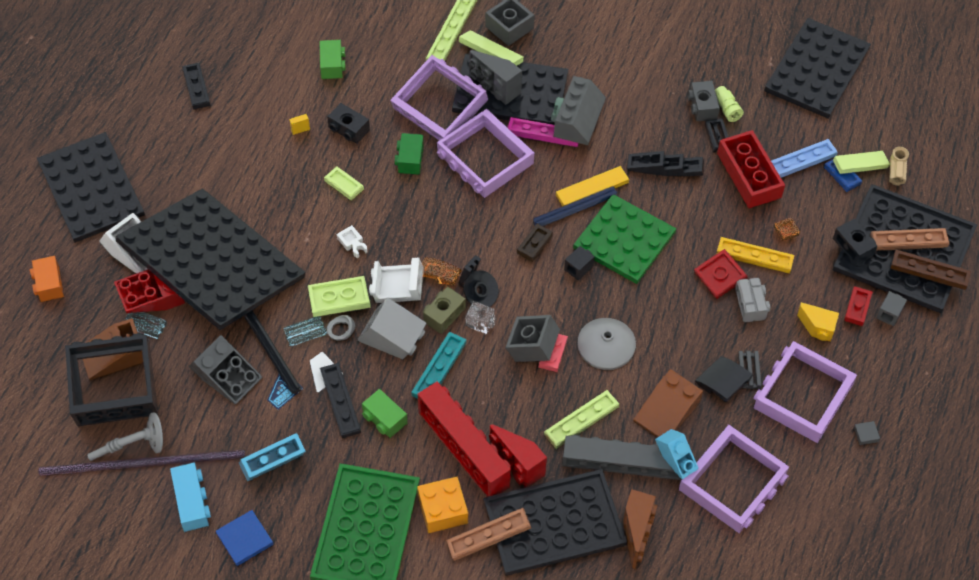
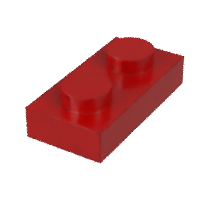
[844,286,873,326]

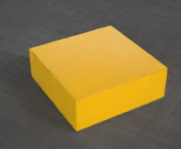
[289,114,310,135]

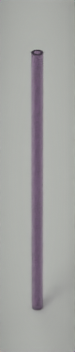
[38,450,245,475]

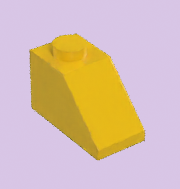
[797,302,839,342]

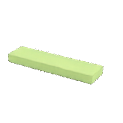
[459,30,524,66]
[544,390,619,449]

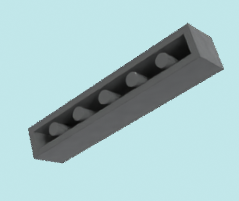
[562,435,682,480]

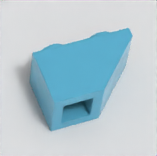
[655,429,699,479]

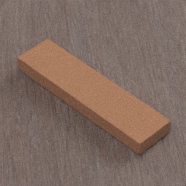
[870,228,949,251]
[446,508,531,561]

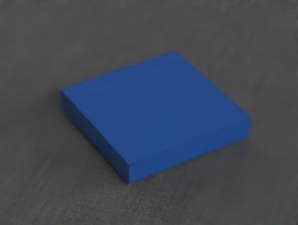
[216,510,274,566]

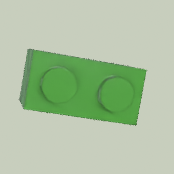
[320,40,346,79]
[362,389,408,438]

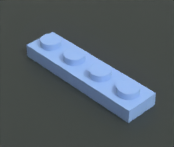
[771,139,838,178]

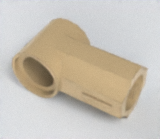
[889,147,909,186]

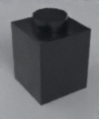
[564,246,594,281]

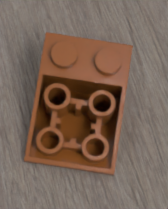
[83,318,143,381]
[622,489,658,569]

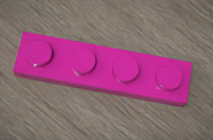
[508,117,578,147]

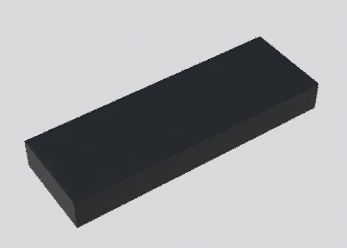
[182,63,211,110]

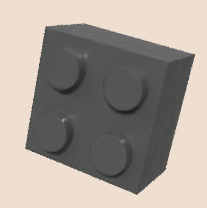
[485,0,534,46]
[505,315,560,362]

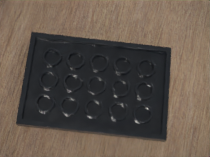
[764,18,871,119]
[452,54,568,125]
[37,132,145,243]
[483,469,627,576]

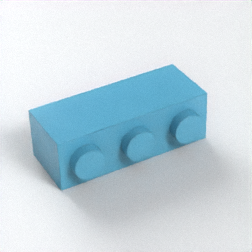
[239,433,306,482]
[170,462,211,532]

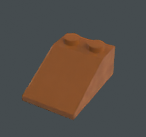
[633,369,703,438]

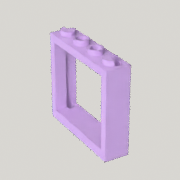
[390,55,488,141]
[437,109,534,198]
[753,341,857,443]
[679,425,789,533]

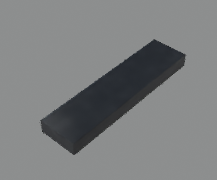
[320,363,361,438]

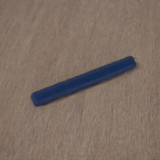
[533,186,617,226]

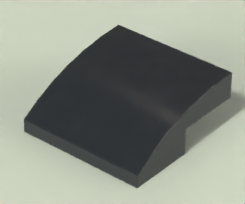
[695,356,753,403]

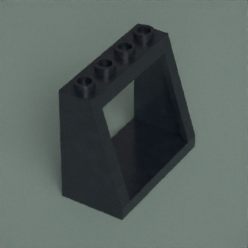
[65,333,159,427]

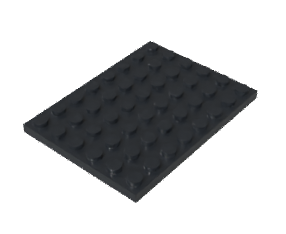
[116,188,306,330]

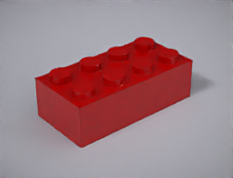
[717,130,785,209]

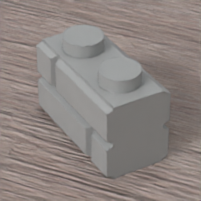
[735,278,770,322]

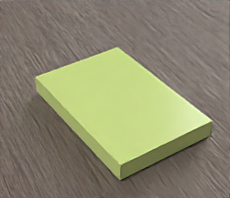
[308,276,371,317]

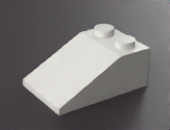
[99,213,147,273]

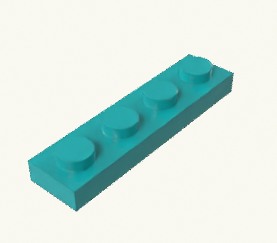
[411,332,466,399]

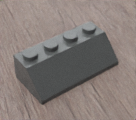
[553,76,606,145]

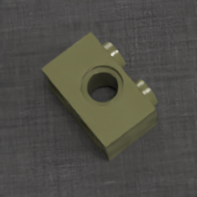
[423,286,466,334]

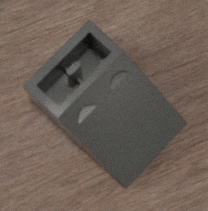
[469,50,522,105]
[189,335,262,404]

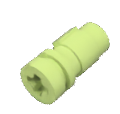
[715,86,744,122]

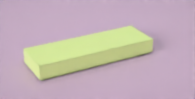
[833,151,890,174]

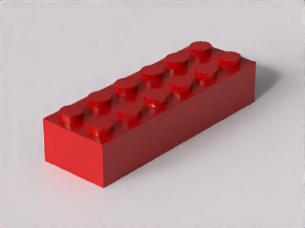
[418,381,511,497]

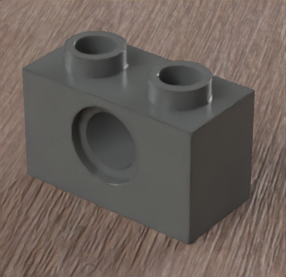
[688,81,720,121]

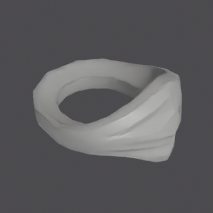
[327,315,356,341]

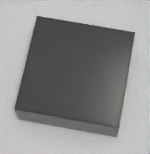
[854,421,880,445]

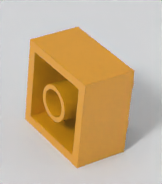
[417,476,468,533]

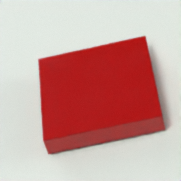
[694,249,748,299]

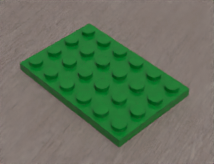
[310,463,420,580]

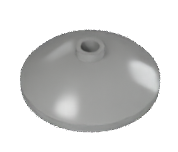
[577,318,636,370]

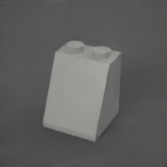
[358,297,426,359]

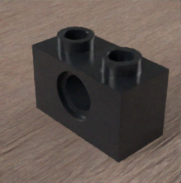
[327,103,370,144]
[833,219,878,266]

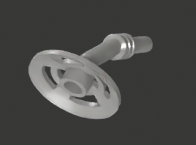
[88,412,163,461]

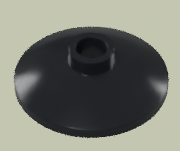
[464,270,499,309]

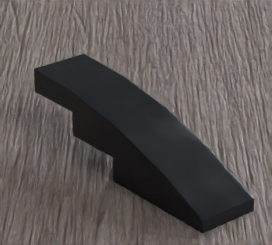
[627,151,704,176]

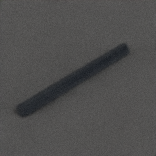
[244,310,301,394]

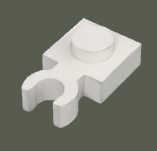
[336,225,367,258]

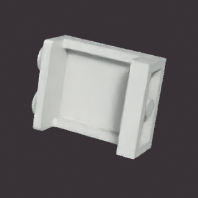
[369,258,424,303]

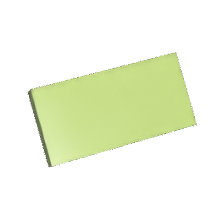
[324,166,364,201]

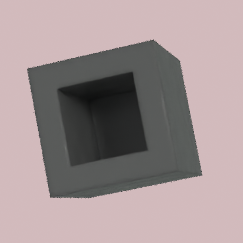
[876,291,907,326]

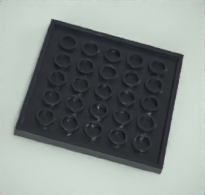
[833,184,978,313]

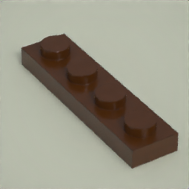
[890,250,971,290]

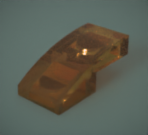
[422,257,462,286]

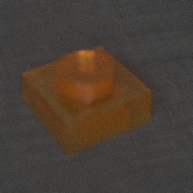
[774,217,800,241]

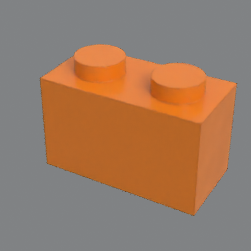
[30,256,64,302]

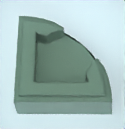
[551,97,564,122]

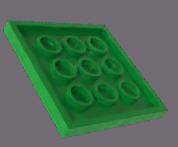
[573,195,677,284]

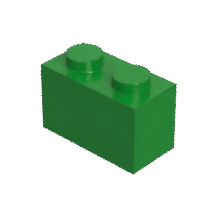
[395,133,424,175]

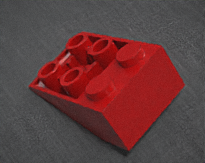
[114,269,185,313]
[489,424,547,488]

